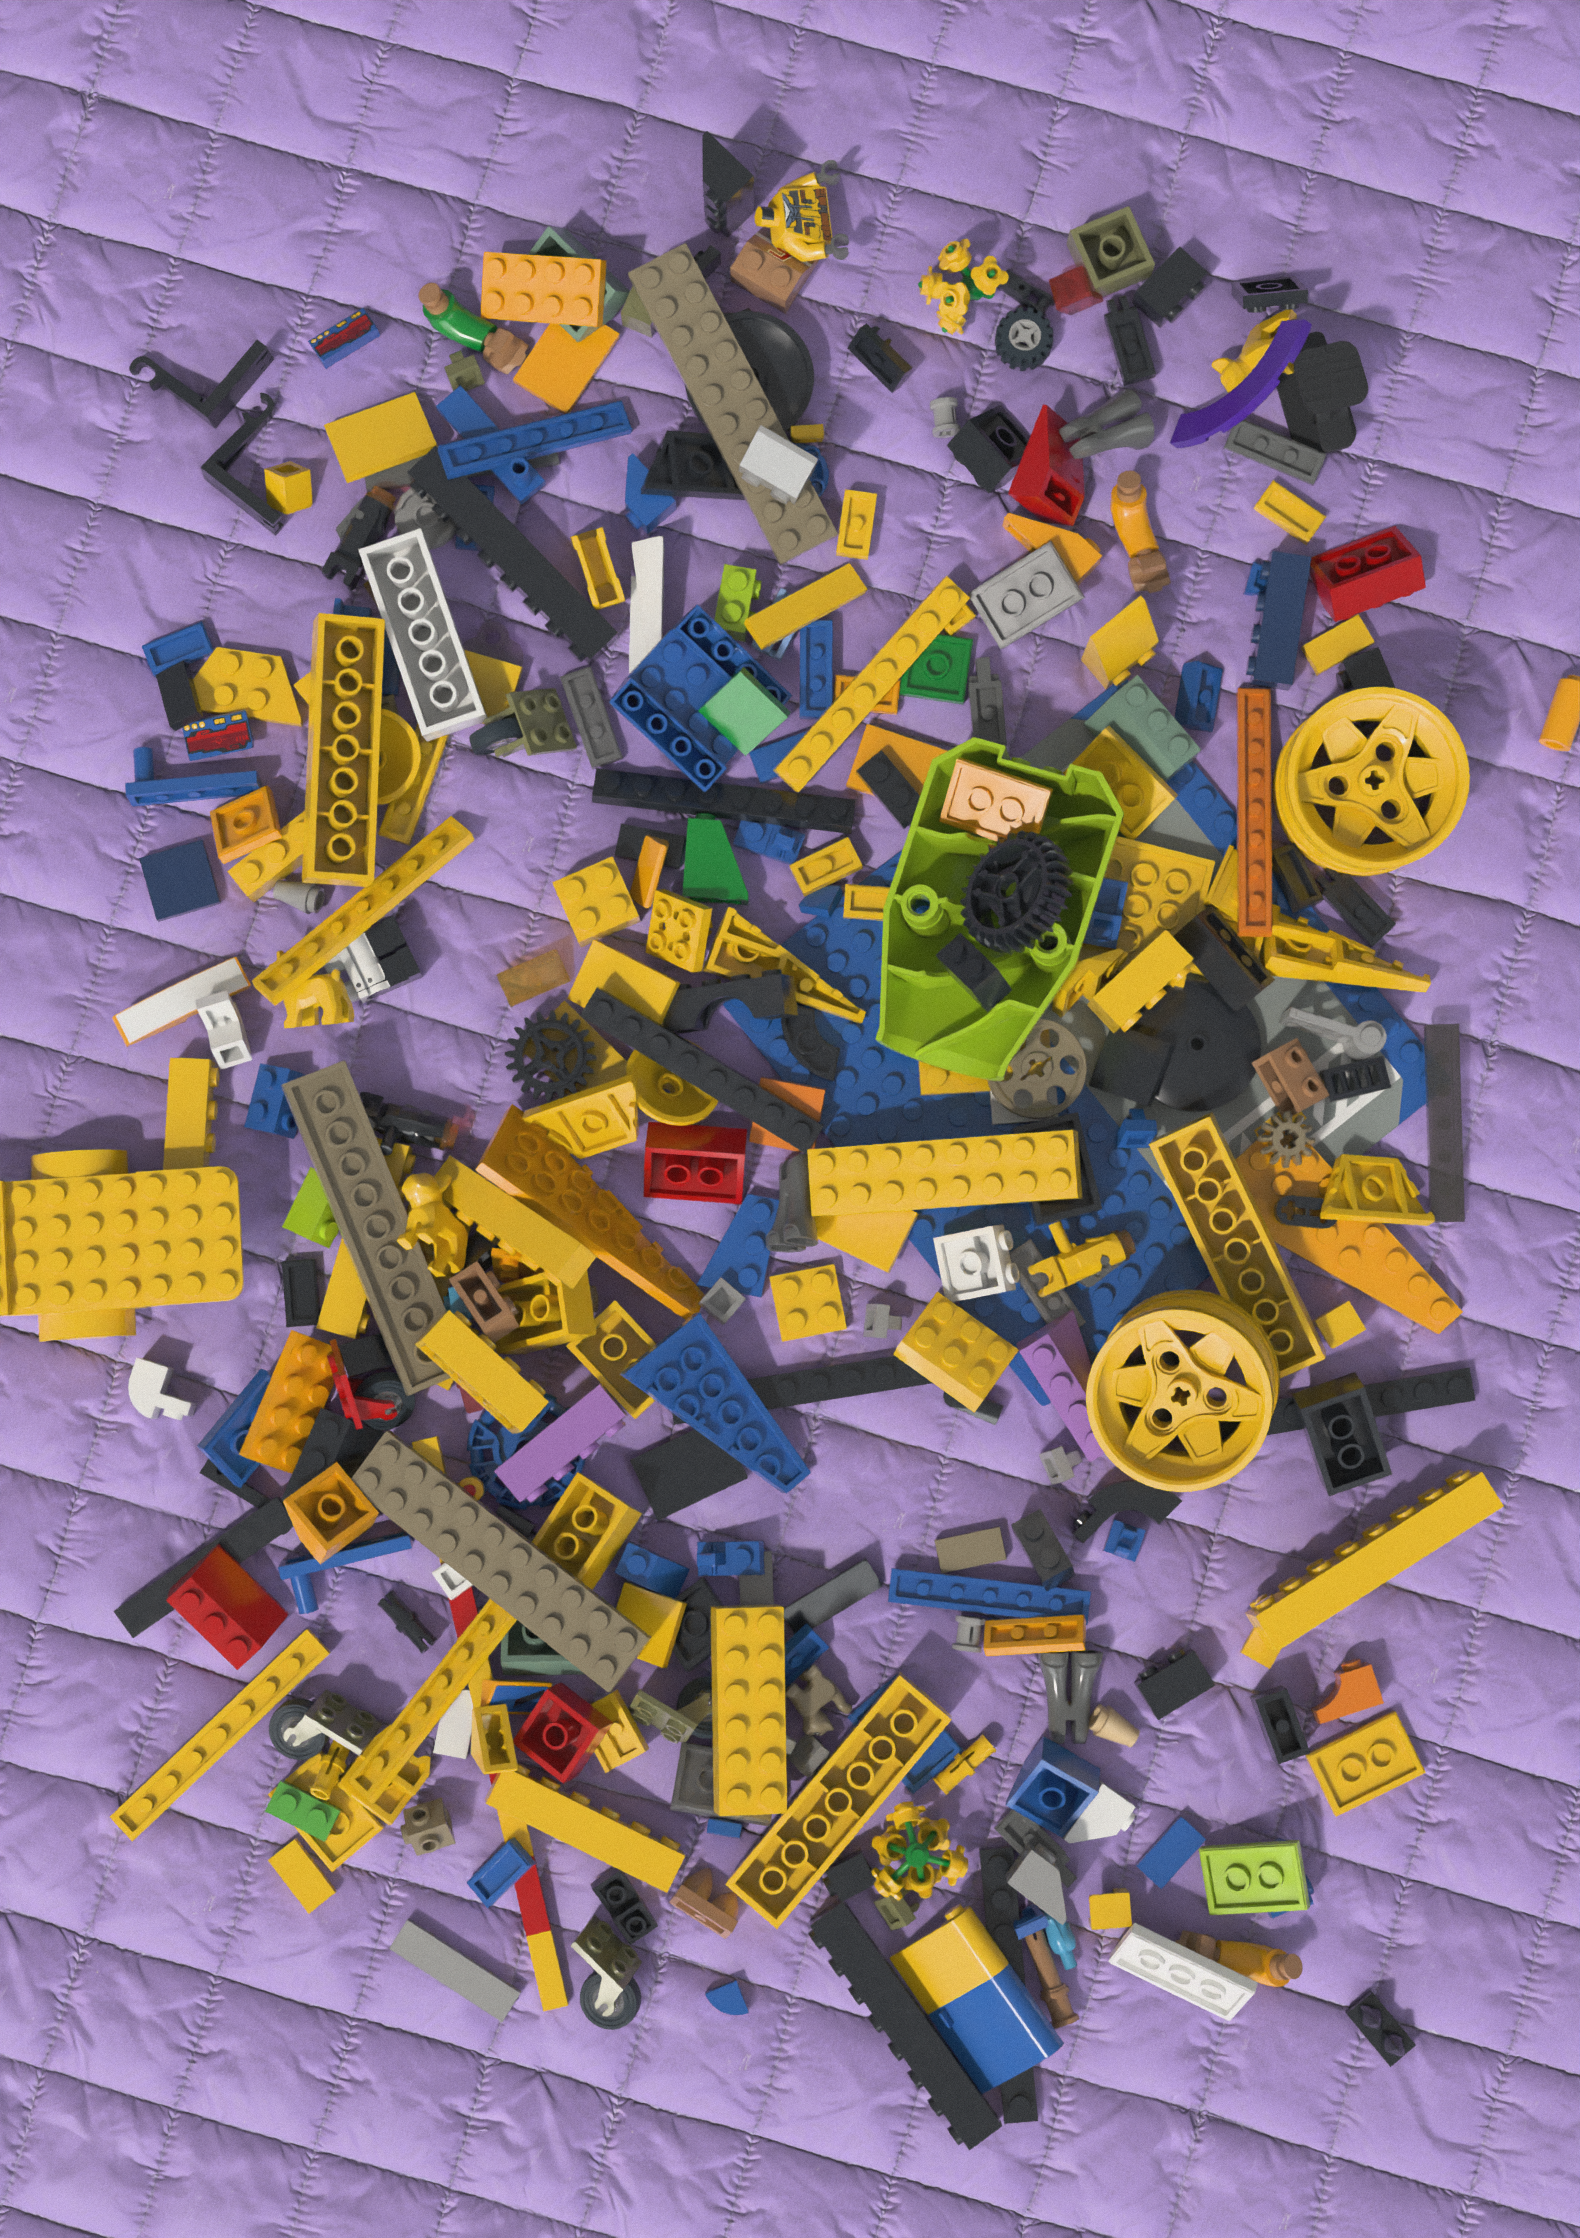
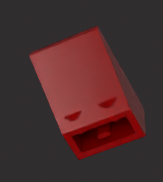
[1008,404,1085,526]

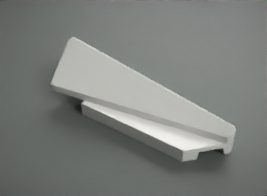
[629,536,665,674]

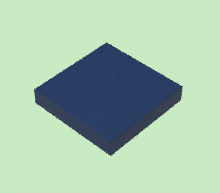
[139,840,222,922]

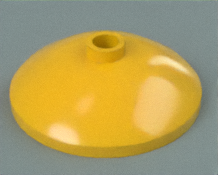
[377,708,422,806]
[625,1039,719,1126]

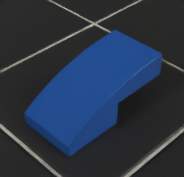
[1083,877,1128,949]

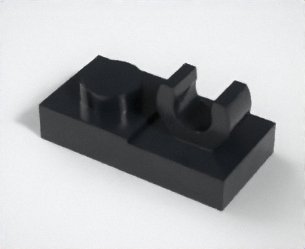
[847,323,912,393]

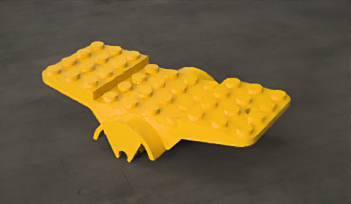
[0,1149,244,1342]

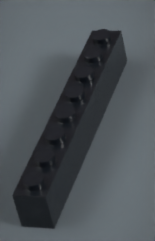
[407,445,618,666]
[808,1899,1002,2151]

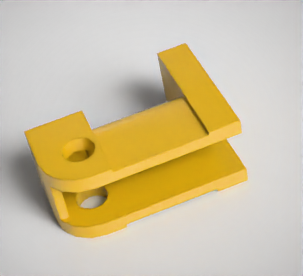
[570,527,625,610]

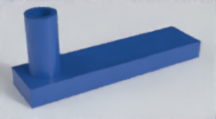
[436,385,546,505]
[125,747,262,807]
[278,1530,414,1614]

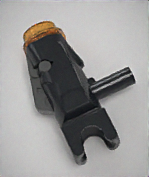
[322,486,396,591]
[360,1092,460,1156]

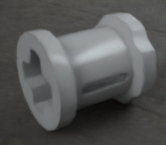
[930,397,961,438]
[952,1615,985,1653]

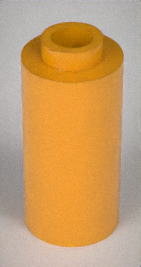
[1539,675,1580,751]

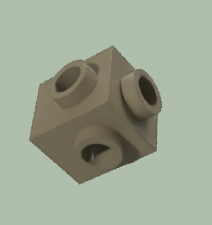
[400,1798,456,1856]

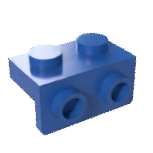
[244,1063,306,1139]

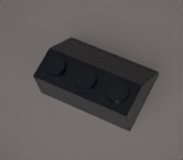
[702,131,755,238]
[281,1408,385,1502]

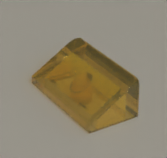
[496,949,571,1007]

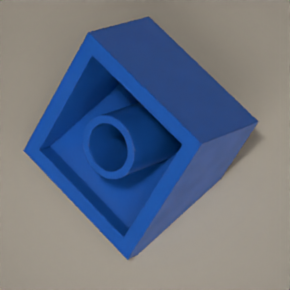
[1005,1736,1100,1838]

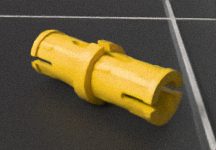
[932,1734,997,1795]
[310,1740,350,1800]

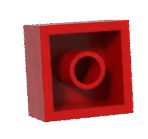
[513,1682,613,1784]

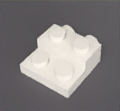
[933,1224,1020,1302]

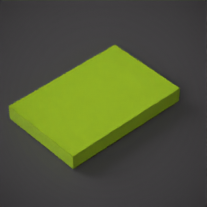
[1199,1840,1310,1915]

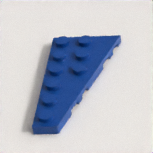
[620,1313,811,1493]

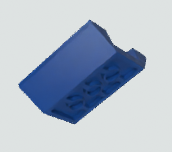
[609,604,793,792]

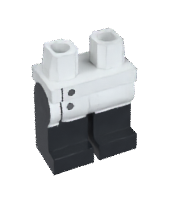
[324,916,423,1003]

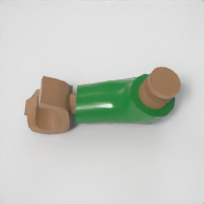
[418,283,529,375]

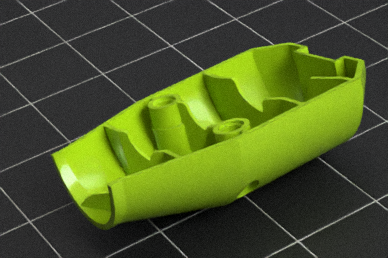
[875,737,1124,1081]

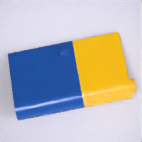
[889,1904,1064,2094]

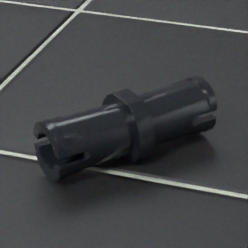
[377,1590,438,1654]

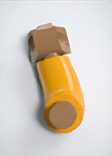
[1110,470,1171,593]
[1175,1930,1303,1987]

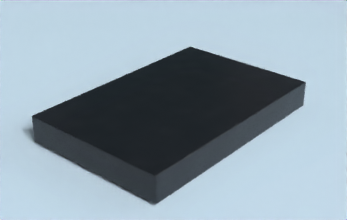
[630,1430,748,1520]

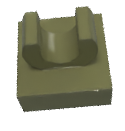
[444,350,485,391]
[873,1888,920,1931]

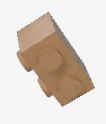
[1252,1038,1330,1118]
[449,1261,519,1343]

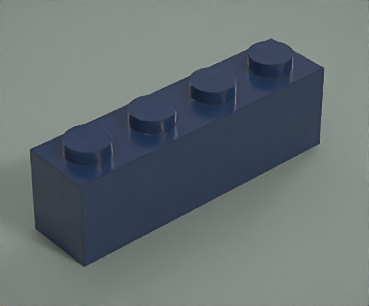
[1246,551,1311,691]

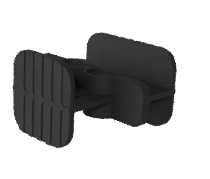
[1276,332,1368,453]

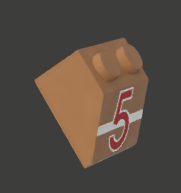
[730,227,819,314]

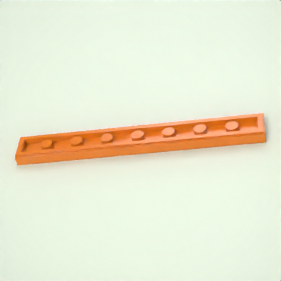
[1236,688,1272,937]

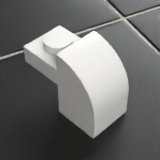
[196,990,252,1069]
[128,1358,197,1421]

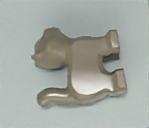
[785,1664,852,1736]

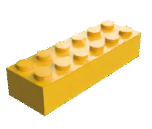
[711,1604,787,1816]

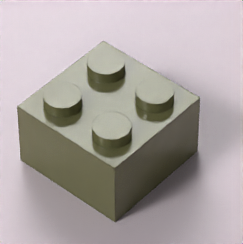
[1066,206,1155,301]

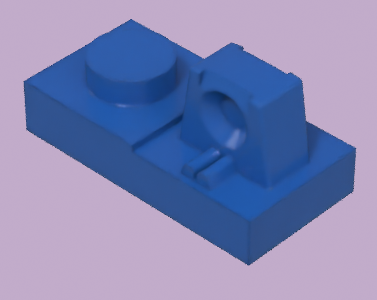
[733,821,805,865]
[697,1541,765,1576]

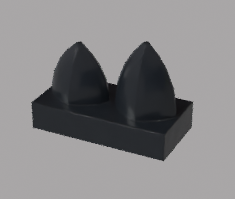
[1345,1990,1416,2067]

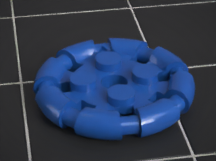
[466,1393,586,1510]

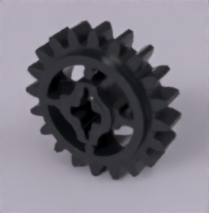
[505,1010,597,1102]

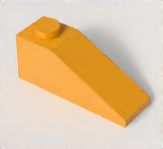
[1002,513,1102,586]

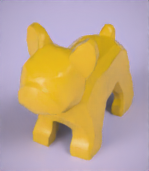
[1211,309,1297,393]
[269,950,355,1028]
[397,1173,468,1277]

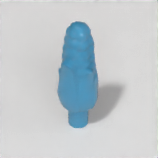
[1040,1908,1077,1970]

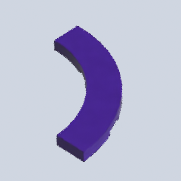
[1170,319,1312,448]

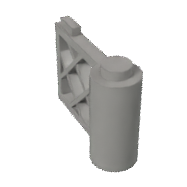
[1279,1007,1387,1060]

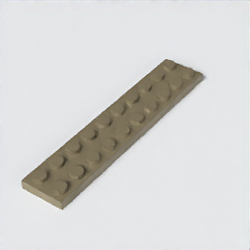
[628,243,838,566]
[281,1060,451,1396]
[351,1430,652,1693]

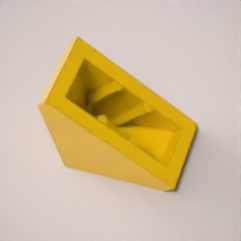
[471,1704,518,1775]

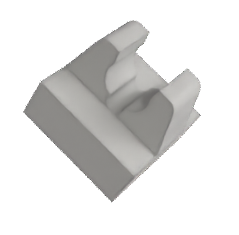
[698,1277,746,1325]
[863,1304,902,1338]
[1039,1446,1083,1485]
[786,1734,831,1778]

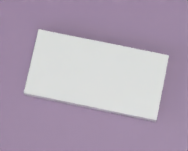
[1108,1923,1258,2021]

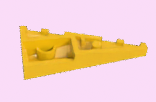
[1260,904,1431,993]
[703,907,866,1024]

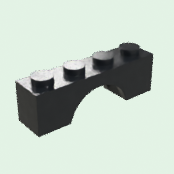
[663,969,798,1034]

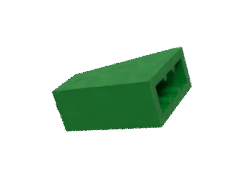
[682,814,749,906]

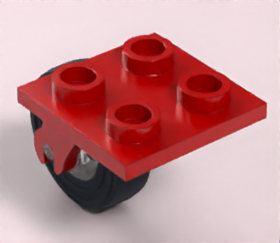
[327,1339,415,1430]

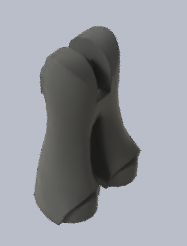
[1059,389,1154,459]
[766,1153,818,1253]
[1038,1649,1103,1744]

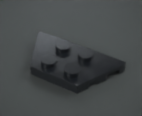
[641,430,745,500]

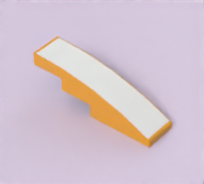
[112,957,251,1047]

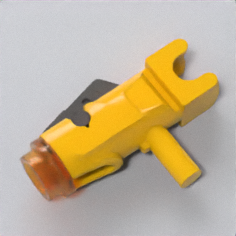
[1028,1221,1136,1298]

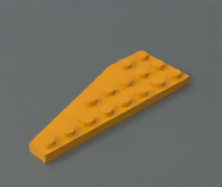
[475,1104,705,1320]
[1235,1117,1463,1334]

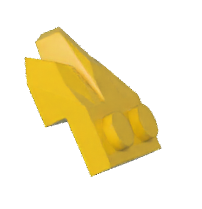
[1052,948,1129,1018]
[336,1724,431,1825]

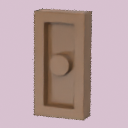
[669,1868,739,1939]

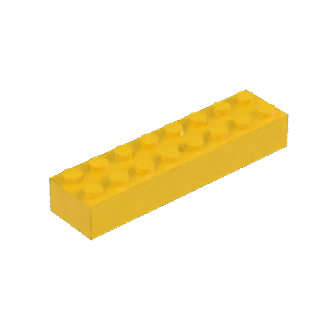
[302,613,385,887]
[1149,1112,1327,1378]
[807,1130,1082,1217]
[1245,1469,1504,1651]
[725,1672,952,1929]

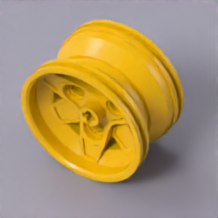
[1272,687,1470,877]
[1086,1289,1280,1492]

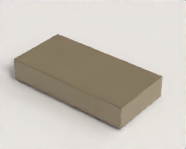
[934,1526,1007,1573]

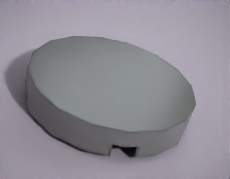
[394,488,457,550]

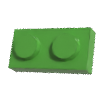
[265,1779,342,1842]

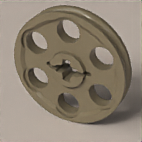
[987,1019,1087,1119]

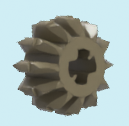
[1258,1111,1316,1168]

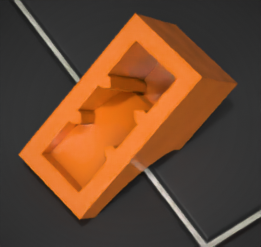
[1311,1659,1384,1724]

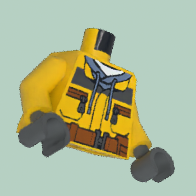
[754,160,849,262]

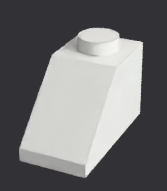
[1063,1781,1136,1843]

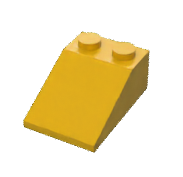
[1081,595,1159,689]

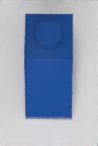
[625,453,677,535]
[614,1541,690,1598]

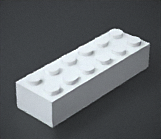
[358,528,488,742]

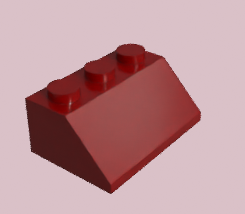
[1309,526,1426,622]
[643,1122,747,1204]
[166,1543,289,1670]

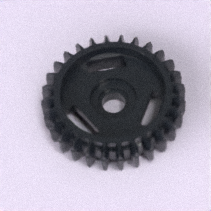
[960,830,1074,955]

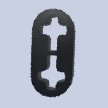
[1273,1195,1337,1229]

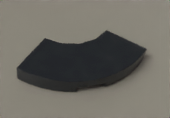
[781,1006,840,1082]

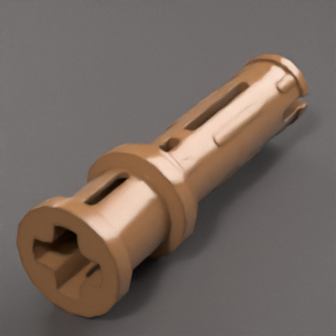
[1024,1929,1079,2029]

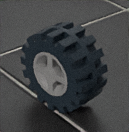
[995,307,1054,371]

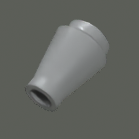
[273,880,325,914]

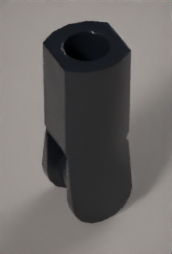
[997,268,1056,319]
[943,1391,1003,1425]

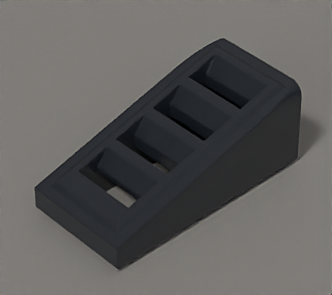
[1318,1056,1391,1104]

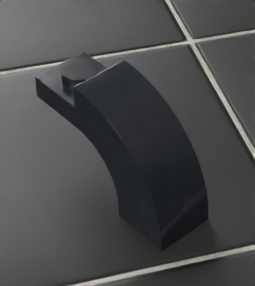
[1071,1480,1182,1543]

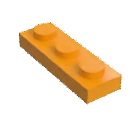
[983,1615,1086,1656]

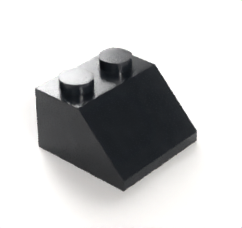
[947,405,1030,494]

